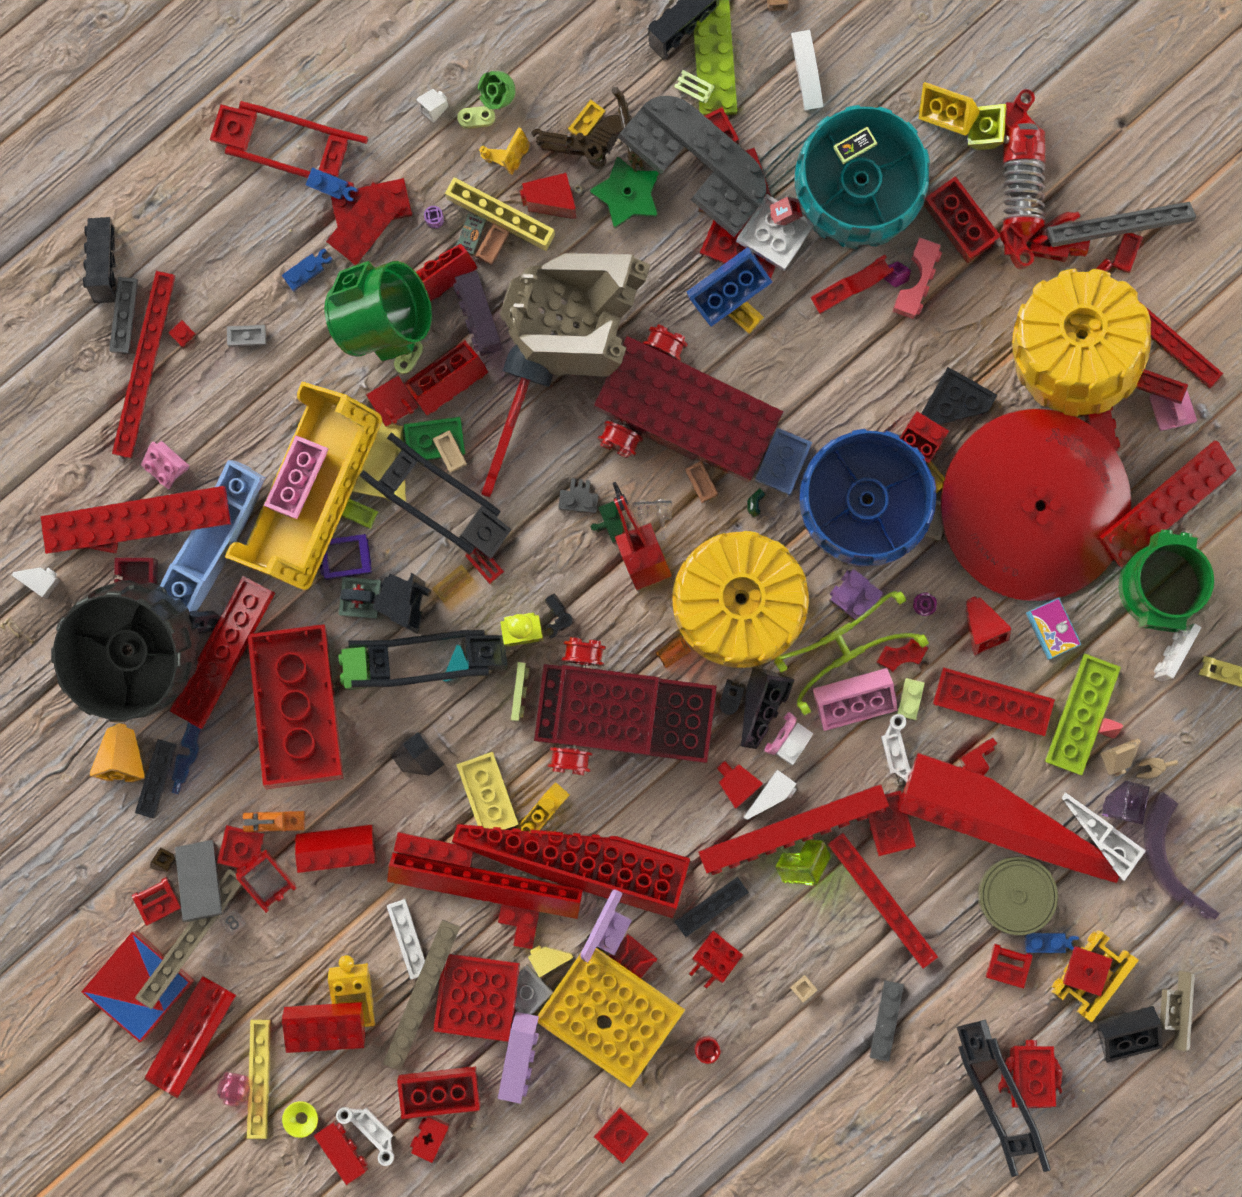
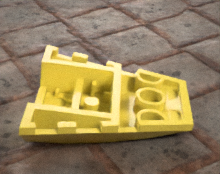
[352,422,406,501]

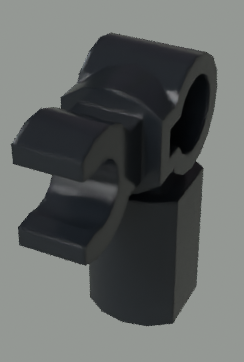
[543,593,574,639]

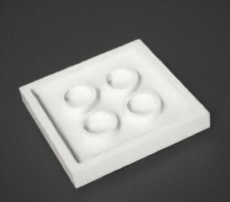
[736,194,814,271]
[1154,624,1202,682]

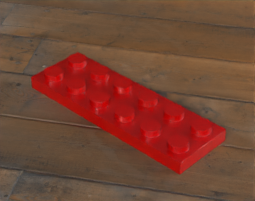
[932,667,1055,737]

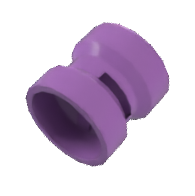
[424,206,444,229]

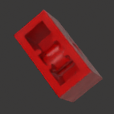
[410,1116,450,1163]

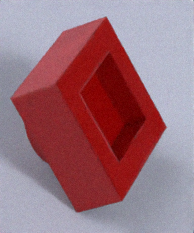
[168,320,196,348]

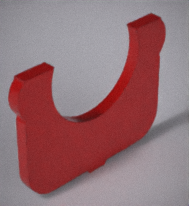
[1028,212,1081,245]

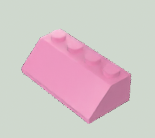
[264,436,329,519]
[813,668,898,731]

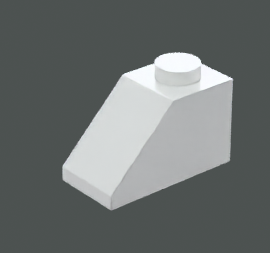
[416,89,449,123]
[12,567,60,599]
[776,723,813,765]

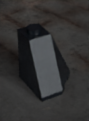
[391,732,445,776]

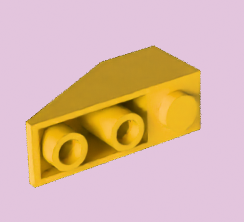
[516,782,570,831]

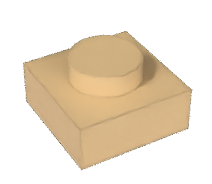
[790,975,817,1002]

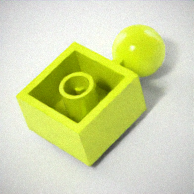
[500,613,544,647]

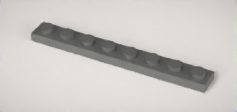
[1046,202,1196,247]

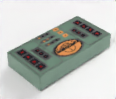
[456,213,486,256]

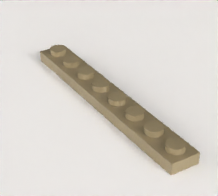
[135,869,242,1010]
[383,919,460,1071]

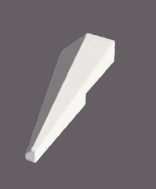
[1062,792,1146,881]

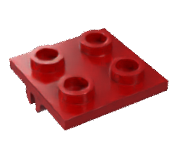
[366,375,418,427]
[689,930,743,989]

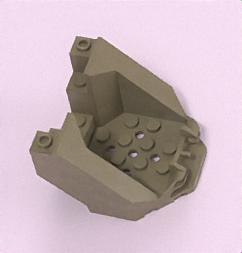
[500,253,650,377]

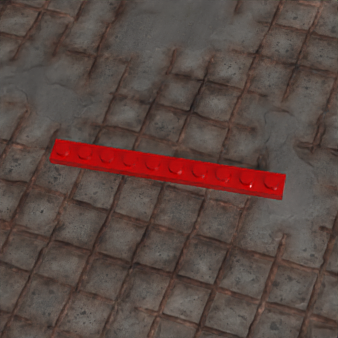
[112,271,176,459]

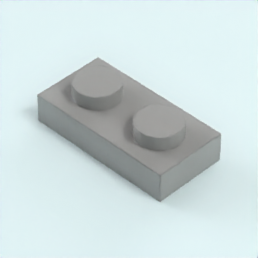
[227,325,266,347]

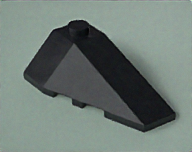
[741,667,795,749]

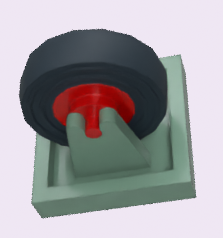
[338,577,381,619]

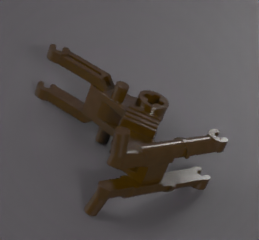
[531,87,644,172]

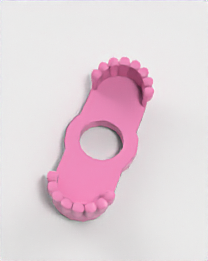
[764,712,797,755]

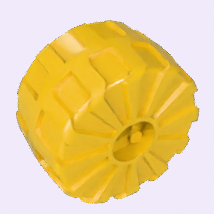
[1012,268,1151,416]
[672,531,809,668]

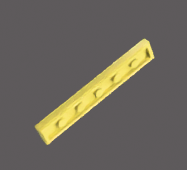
[247,1019,271,1139]

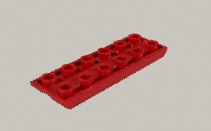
[144,976,236,1098]

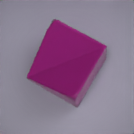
[884,261,911,288]

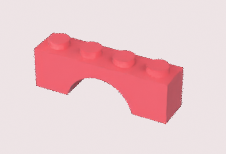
[892,237,942,319]

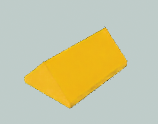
[918,82,980,135]

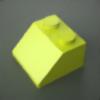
[968,104,1006,150]

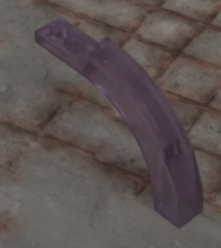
[1144,792,1220,920]

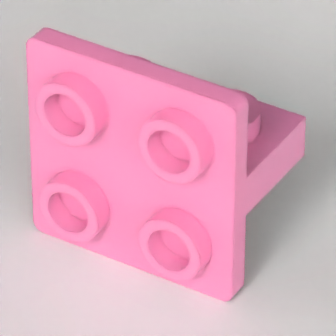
[1149,391,1197,431]
[141,441,189,489]

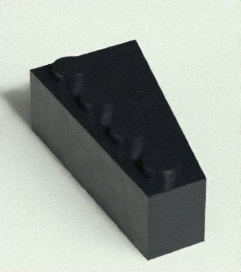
[647,0,719,60]
[83,217,116,303]

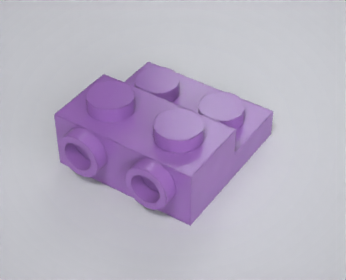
[829,569,883,624]

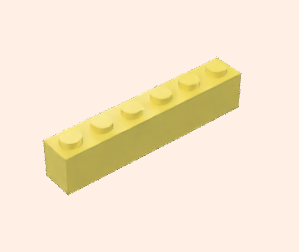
[445,177,555,251]

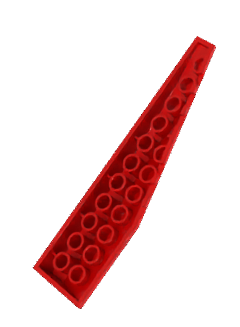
[898,753,1120,883]
[452,824,691,918]

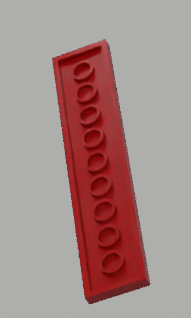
[40,486,231,554]

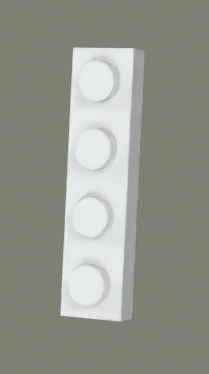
[386,899,425,979]

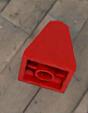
[966,596,1012,656]

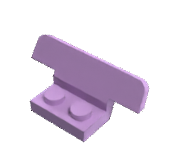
[580,889,632,963]

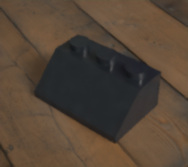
[1097,1006,1163,1063]

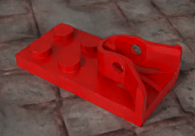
[604,933,658,1019]

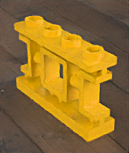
[1051,930,1139,1022]

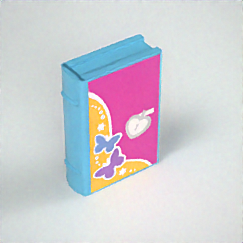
[1026,598,1081,660]

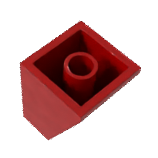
[520,173,577,219]

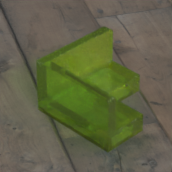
[775,840,831,885]

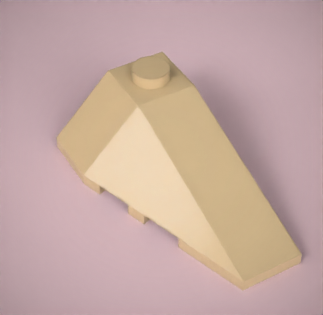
[1100,738,1141,776]

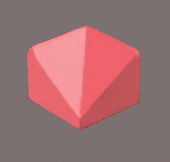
[1098,718,1123,739]

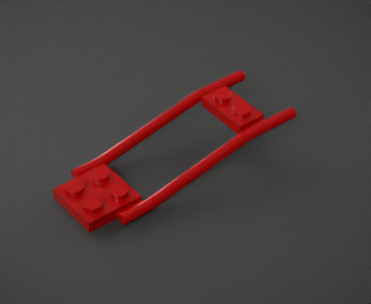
[209,101,368,188]

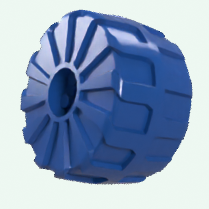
[799,429,936,567]

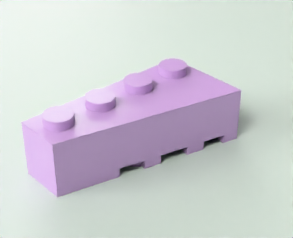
[498,1012,539,1104]

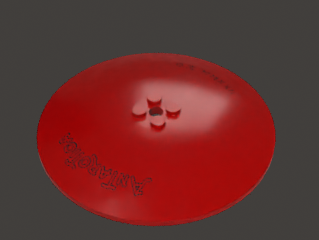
[941,409,1131,601]

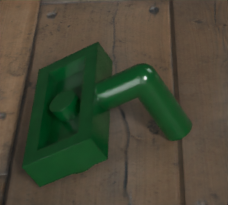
[591,501,624,543]

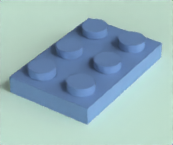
[755,428,812,495]

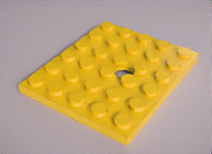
[538,948,685,1088]

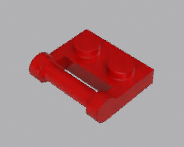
[132,877,181,926]
[985,943,1032,989]

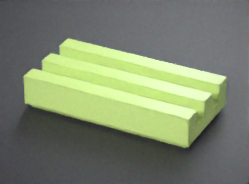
[674,70,715,103]

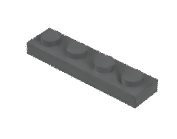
[109,277,139,354]
[869,980,904,1062]

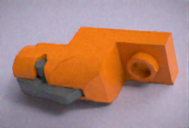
[243,811,305,832]

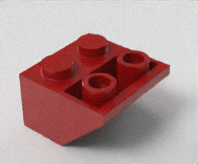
[900,411,949,464]

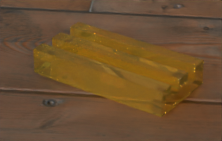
[432,564,474,604]

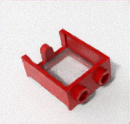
[236,849,296,913]

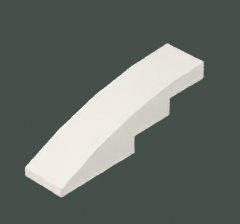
[791,30,824,110]

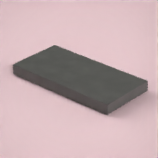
[175,840,223,923]

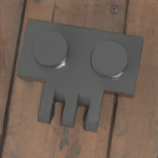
[558,478,598,514]

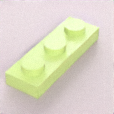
[511,662,530,721]

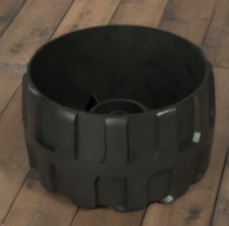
[51,580,200,723]

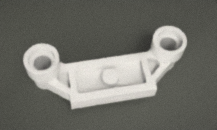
[881,714,911,782]
[336,1107,394,1166]

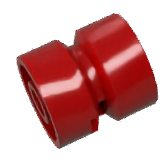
[694,1036,720,1064]

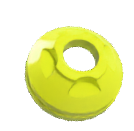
[282,1101,318,1138]

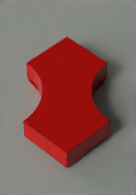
[876,639,928,672]

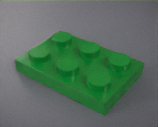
[404,417,466,460]

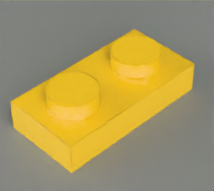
[568,100,606,136]

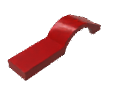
[810,254,894,314]

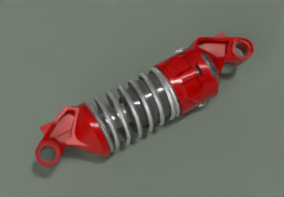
[999,89,1046,270]

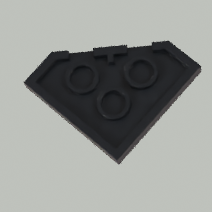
[921,367,997,425]

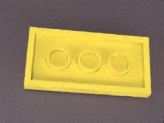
[456,752,519,829]

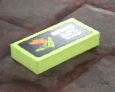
[833,127,877,164]

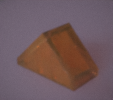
[656,635,692,668]

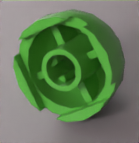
[478,71,516,109]

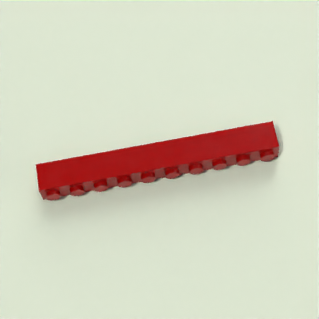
[698,784,889,875]
[387,852,583,919]

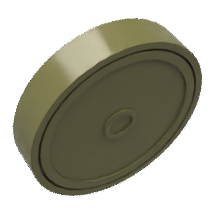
[978,857,1058,935]

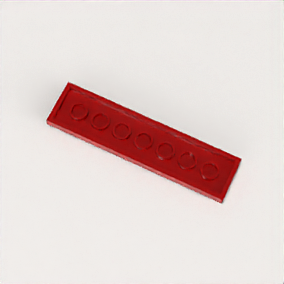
[1100,440,1237,567]
[169,576,276,729]

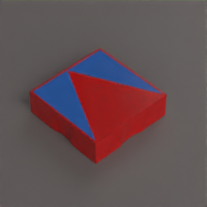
[81,931,195,1043]

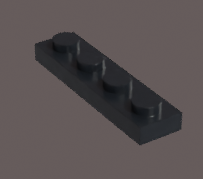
[135,739,178,819]
[674,876,749,938]

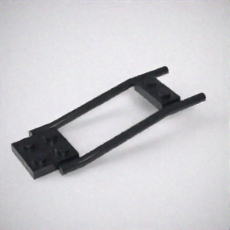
[359,432,512,560]
[348,630,508,688]
[956,1019,1051,1177]

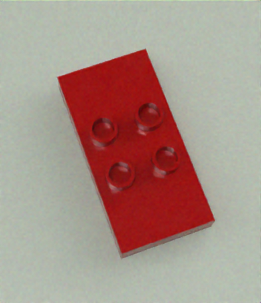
[247,624,344,790]

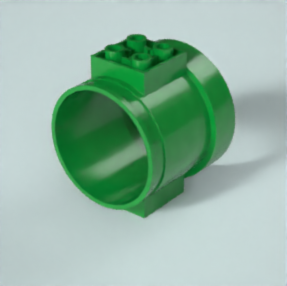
[324,261,432,362]
[1118,530,1214,633]

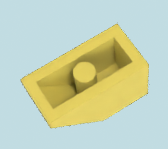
[528,945,574,978]

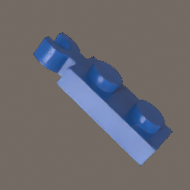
[306,167,359,202]
[282,249,333,292]
[1025,933,1079,953]

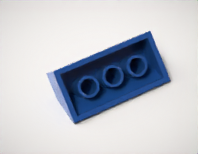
[687,247,772,327]

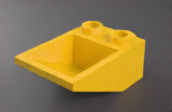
[328,955,375,1027]

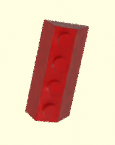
[404,340,489,416]
[295,824,377,873]

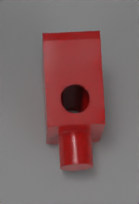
[716,761,763,809]

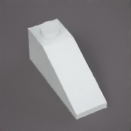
[743,770,797,820]

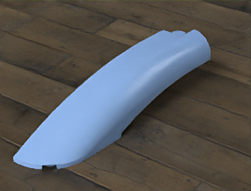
[160,460,266,612]

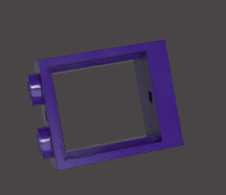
[320,534,373,580]

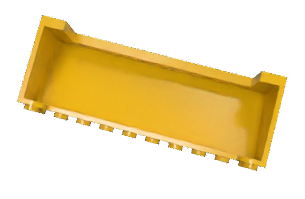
[225,382,382,590]

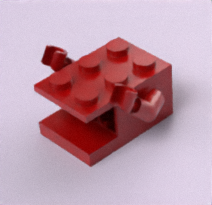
[998,1040,1063,1108]

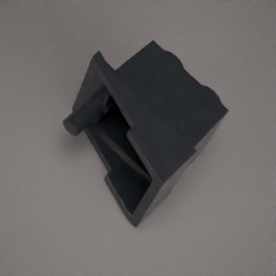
[373,573,432,634]

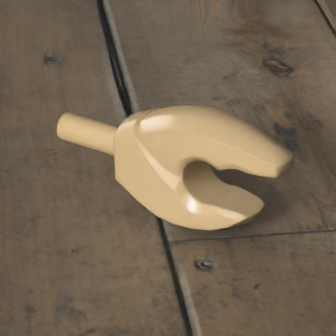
[1136,758,1178,779]

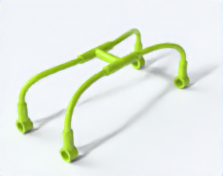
[774,591,929,716]

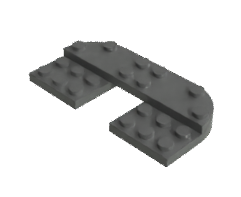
[617,96,766,237]

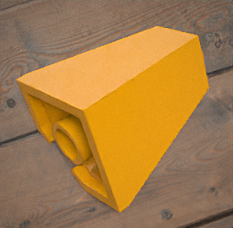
[90,723,144,782]

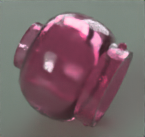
[217,1073,250,1107]

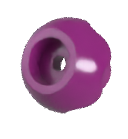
[913,592,937,616]

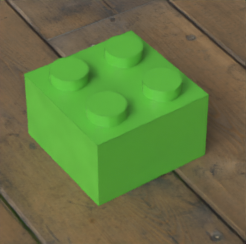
[339,647,372,690]

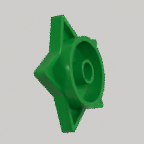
[590,157,659,228]

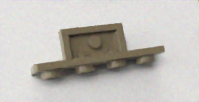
[1160,971,1195,1051]

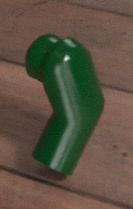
[747,488,766,517]

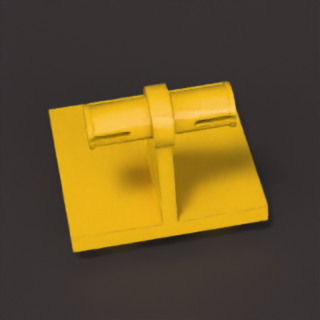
[479,127,530,175]

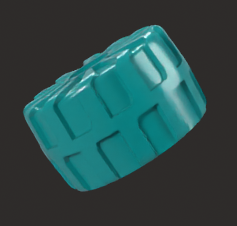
[794,105,930,249]

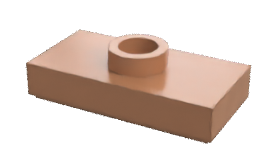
[475,223,510,266]
[685,461,719,504]

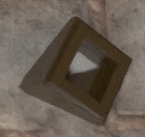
[150,847,176,872]

